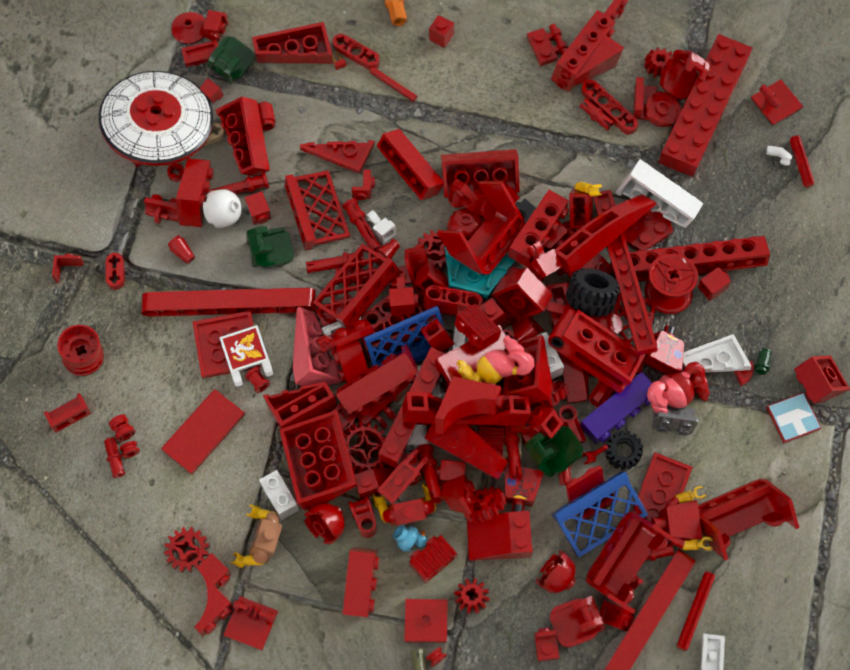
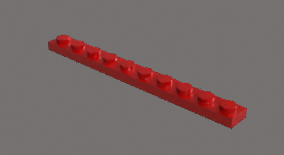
[593,189,658,356]

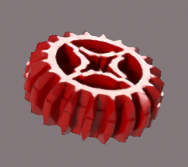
[344,422,387,474]

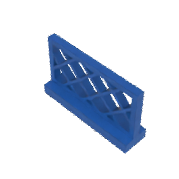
[364,306,451,366]
[551,471,648,557]

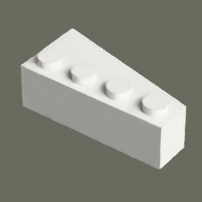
[615,159,703,228]

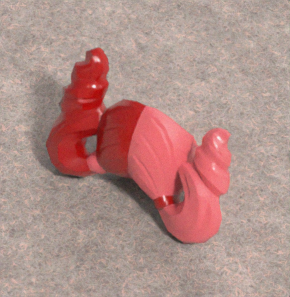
[647,361,710,414]

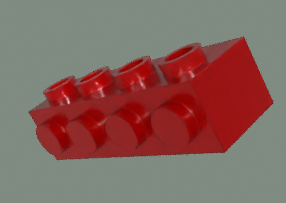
[376,129,445,201]

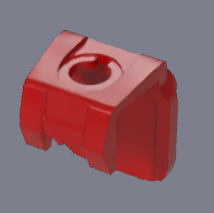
[660,50,710,99]
[550,596,605,648]

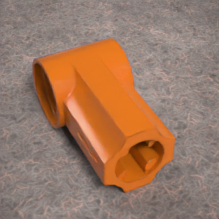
[384,0,407,27]

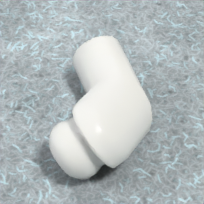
[766,145,792,165]

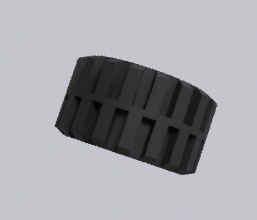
[566,268,620,317]

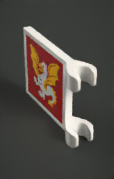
[219,325,273,387]

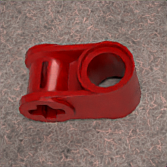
[348,495,377,538]

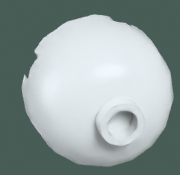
[203,190,242,228]

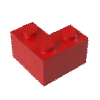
[330,339,368,383]

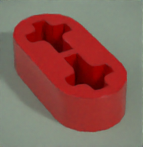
[105,253,125,290]

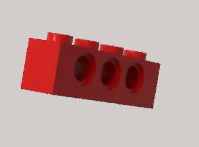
[508,189,569,267]

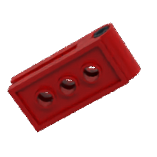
[548,309,645,394]

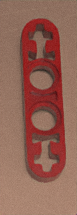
[581,79,638,135]

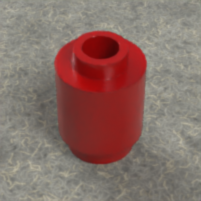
[258,101,276,131]

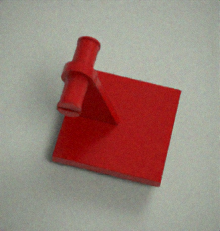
[751,79,804,126]

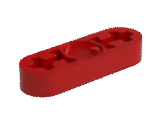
[333,34,380,70]

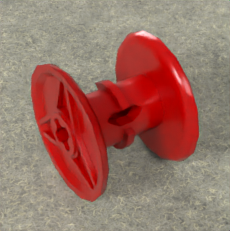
[644,253,698,314]

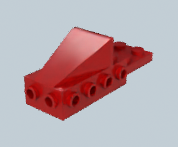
[551,0,629,92]

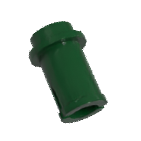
[754,348,772,375]

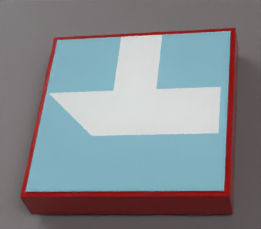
[766,392,821,444]

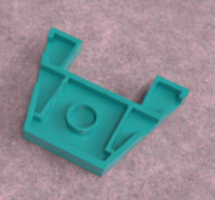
[444,246,515,299]

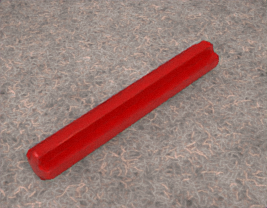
[676,571,715,651]

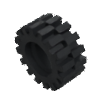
[605,430,643,470]

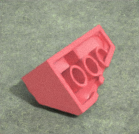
[293,307,341,386]

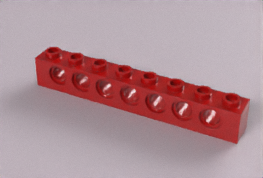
[610,236,770,282]

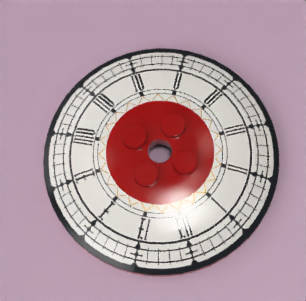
[98,71,213,166]

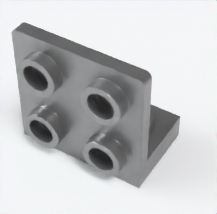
[652,406,698,436]

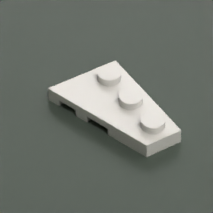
[683,334,751,373]

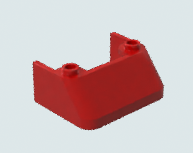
[437,181,525,275]
[698,479,800,561]
[586,512,680,614]

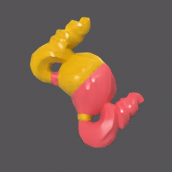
[456,335,534,385]

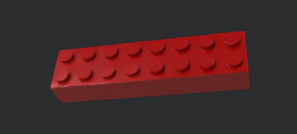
[659,34,753,177]

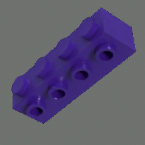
[580,372,652,445]

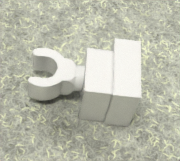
[366,210,397,244]

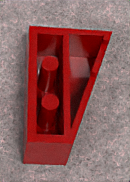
[176,158,214,228]
[263,381,337,429]

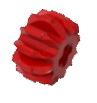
[644,47,673,78]
[454,578,490,615]

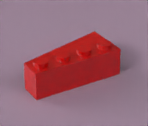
[252,22,333,64]

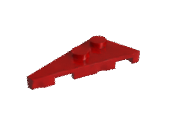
[299,140,375,174]

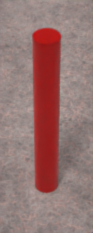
[369,67,417,102]

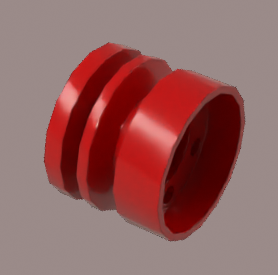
[57,324,104,376]

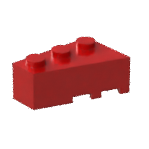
[342,547,379,617]

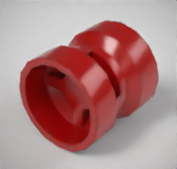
[108,414,136,442]

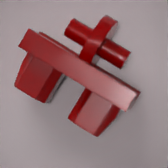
[144,194,179,224]

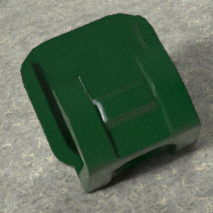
[206,36,254,84]
[246,226,294,268]
[525,426,583,477]

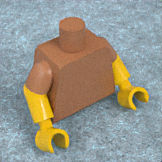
[230,504,282,568]

